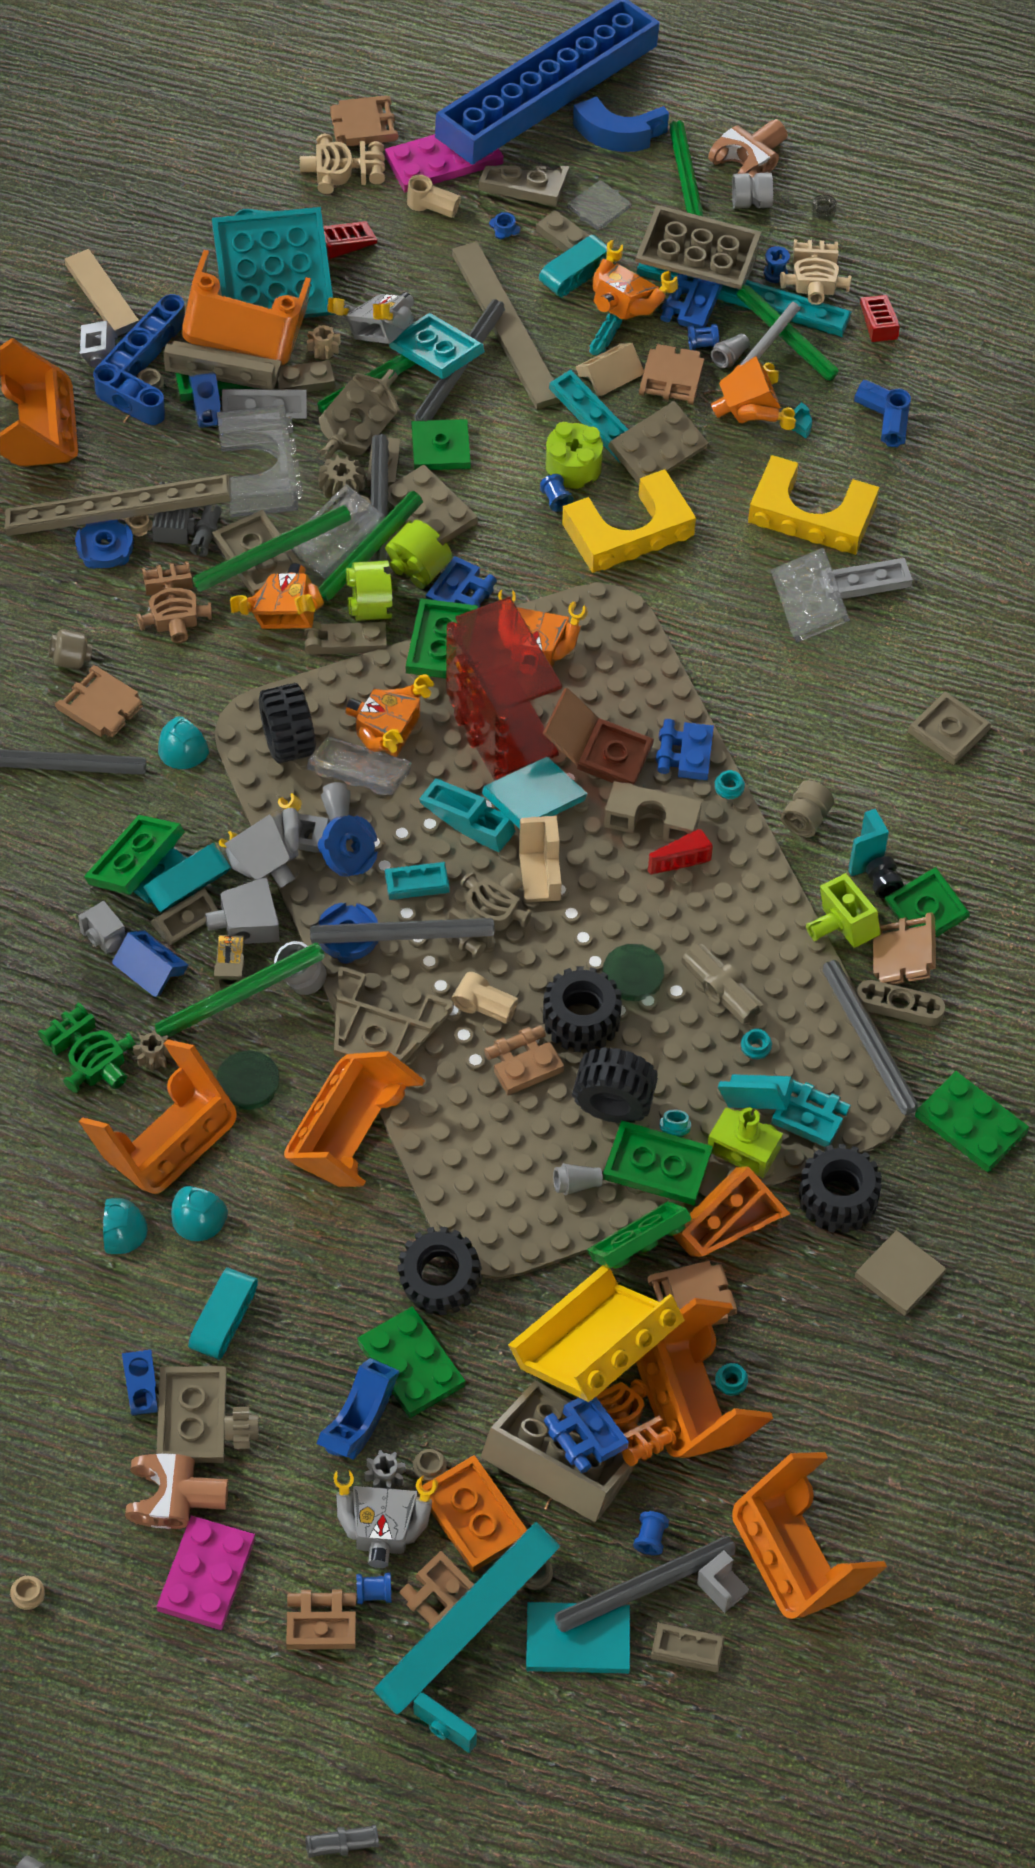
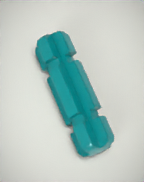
[589,312,622,356]

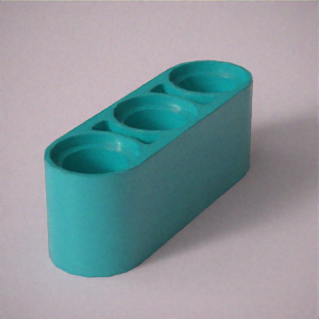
[539,235,614,297]
[143,843,232,913]
[188,1267,258,1360]

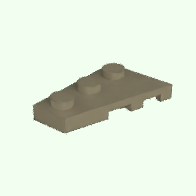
[478,166,570,206]

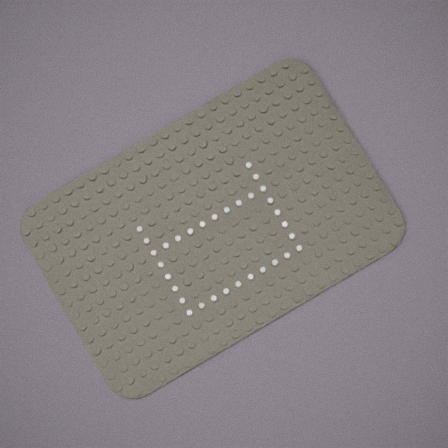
[214,582,905,1280]

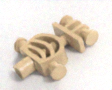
[300,133,385,194]
[780,239,852,305]

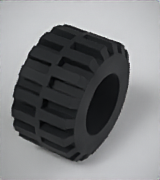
[259,683,316,764]
[543,966,622,1052]
[572,1048,658,1123]
[799,1144,882,1233]
[398,1226,482,1315]

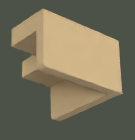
[519,816,562,903]

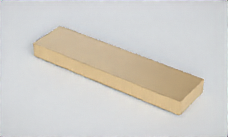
[65,249,139,336]

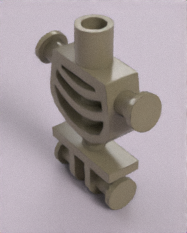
[442,872,532,959]

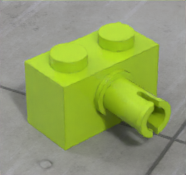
[806,873,881,948]
[708,1107,783,1178]

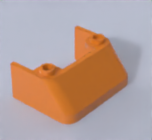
[182,250,311,365]
[0,338,78,467]
[78,1040,237,1194]
[284,1051,425,1187]
[636,1298,774,1458]
[732,1452,887,1619]

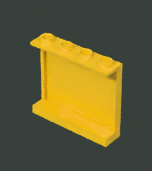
[508,1265,685,1402]

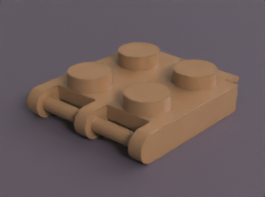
[330,96,399,146]
[639,344,704,405]
[55,665,143,737]
[873,913,936,985]
[647,1261,737,1326]

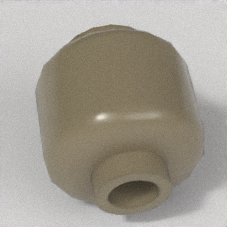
[48,629,93,670]

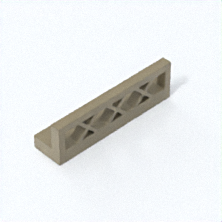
[164,341,282,389]

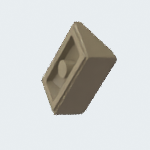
[150,888,218,946]

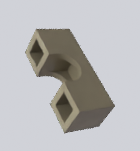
[604,781,702,842]

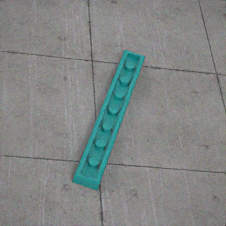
[637,263,852,337]

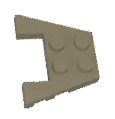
[334,966,454,1063]

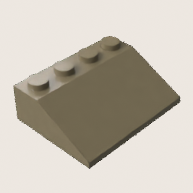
[635,205,761,289]
[480,1380,641,1522]

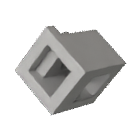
[80,321,118,367]
[298,813,331,853]
[78,901,126,954]

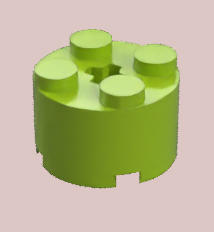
[546,422,603,489]
[385,520,453,589]
[346,560,392,621]

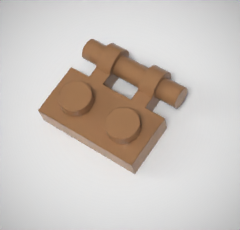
[484,1025,564,1096]
[399,1551,474,1630]
[286,1589,356,1650]

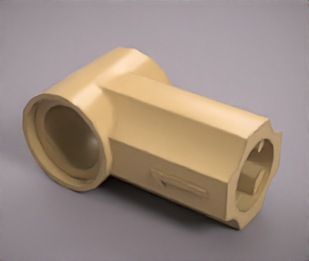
[407,175,461,218]
[451,972,518,1024]

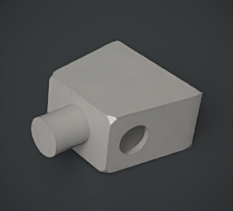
[205,877,280,944]

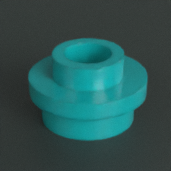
[715,770,745,799]
[741,1029,772,1059]
[659,1109,691,1137]
[715,1363,748,1396]

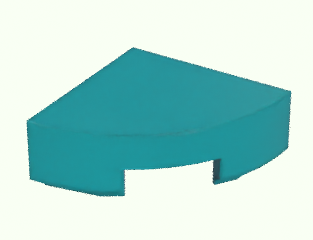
[792,402,812,438]

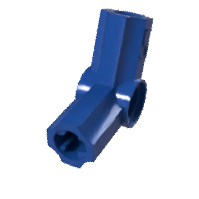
[854,380,911,448]

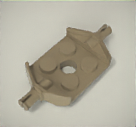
[319,369,400,459]

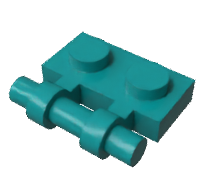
[771,1080,851,1147]

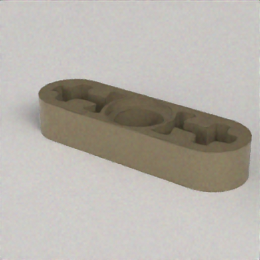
[856,980,945,1026]

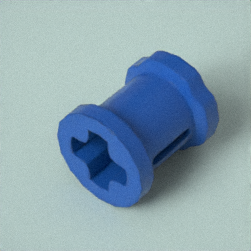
[763,246,790,283]
[688,324,719,351]
[540,474,574,512]
[633,1511,670,1555]
[356,1573,392,1605]

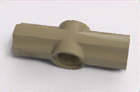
[681,943,763,1024]

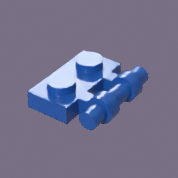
[660,273,723,328]
[426,556,497,612]
[656,719,714,781]
[543,1397,629,1473]

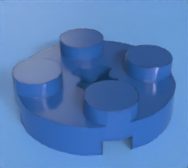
[75,519,134,569]
[318,815,378,877]
[319,903,378,964]

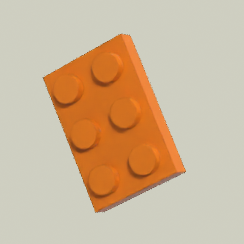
[418,1455,527,1572]

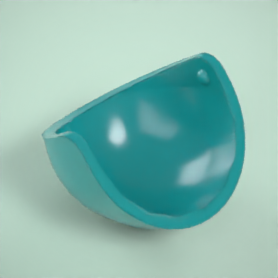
[158,716,209,769]
[171,1186,228,1241]
[103,1198,148,1254]

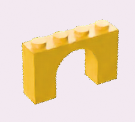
[748,455,879,555]
[562,469,696,573]

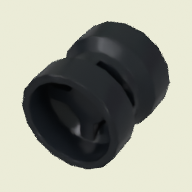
[865,856,904,898]

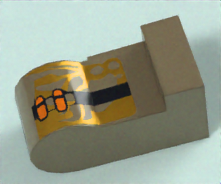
[214,935,245,992]

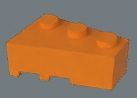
[673,1166,790,1257]

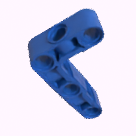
[93,294,185,425]

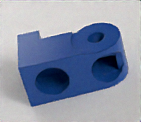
[189,373,222,428]
[122,1350,158,1416]

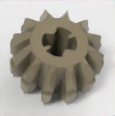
[318,455,366,503]

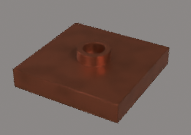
[577,718,654,785]

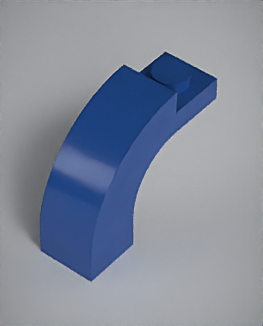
[573,96,669,152]
[316,1358,399,1460]

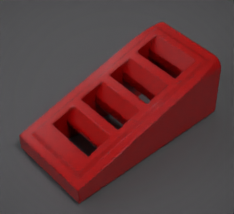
[323,221,377,260]
[860,295,900,342]
[648,829,713,875]

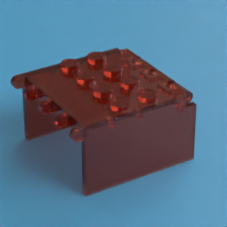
[446,597,562,781]

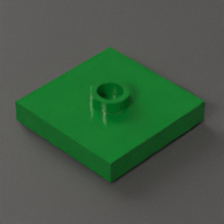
[411,419,471,470]
[885,867,970,937]

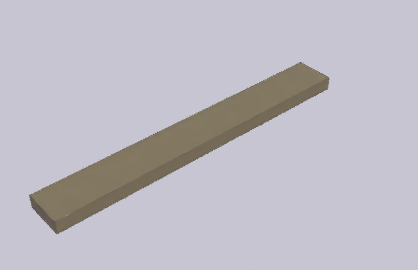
[452,241,561,410]
[5,474,231,536]

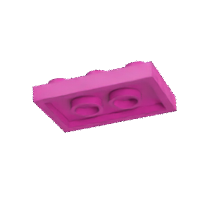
[157,1516,255,1630]

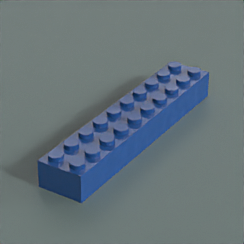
[435,0,660,165]

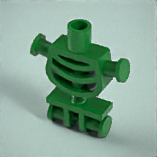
[38,1002,136,1093]

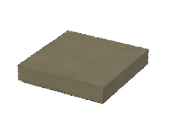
[908,691,991,765]
[855,1230,947,1316]

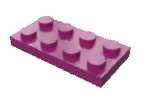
[385,134,504,193]

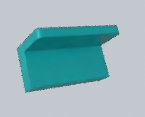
[848,809,889,876]
[718,1074,794,1110]

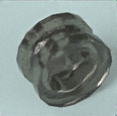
[812,194,837,220]

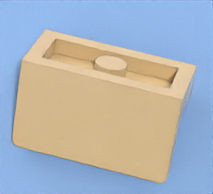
[576,343,644,396]

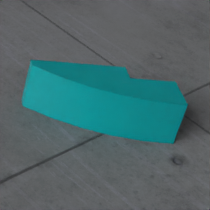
[419,778,516,852]

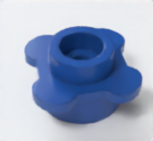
[489,212,520,239]

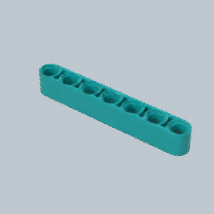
[373,1522,560,1715]

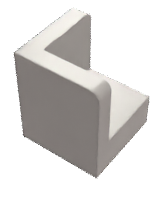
[697,1550,749,1613]

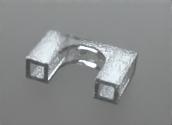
[217,405,303,517]

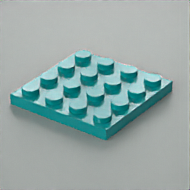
[212,207,335,318]

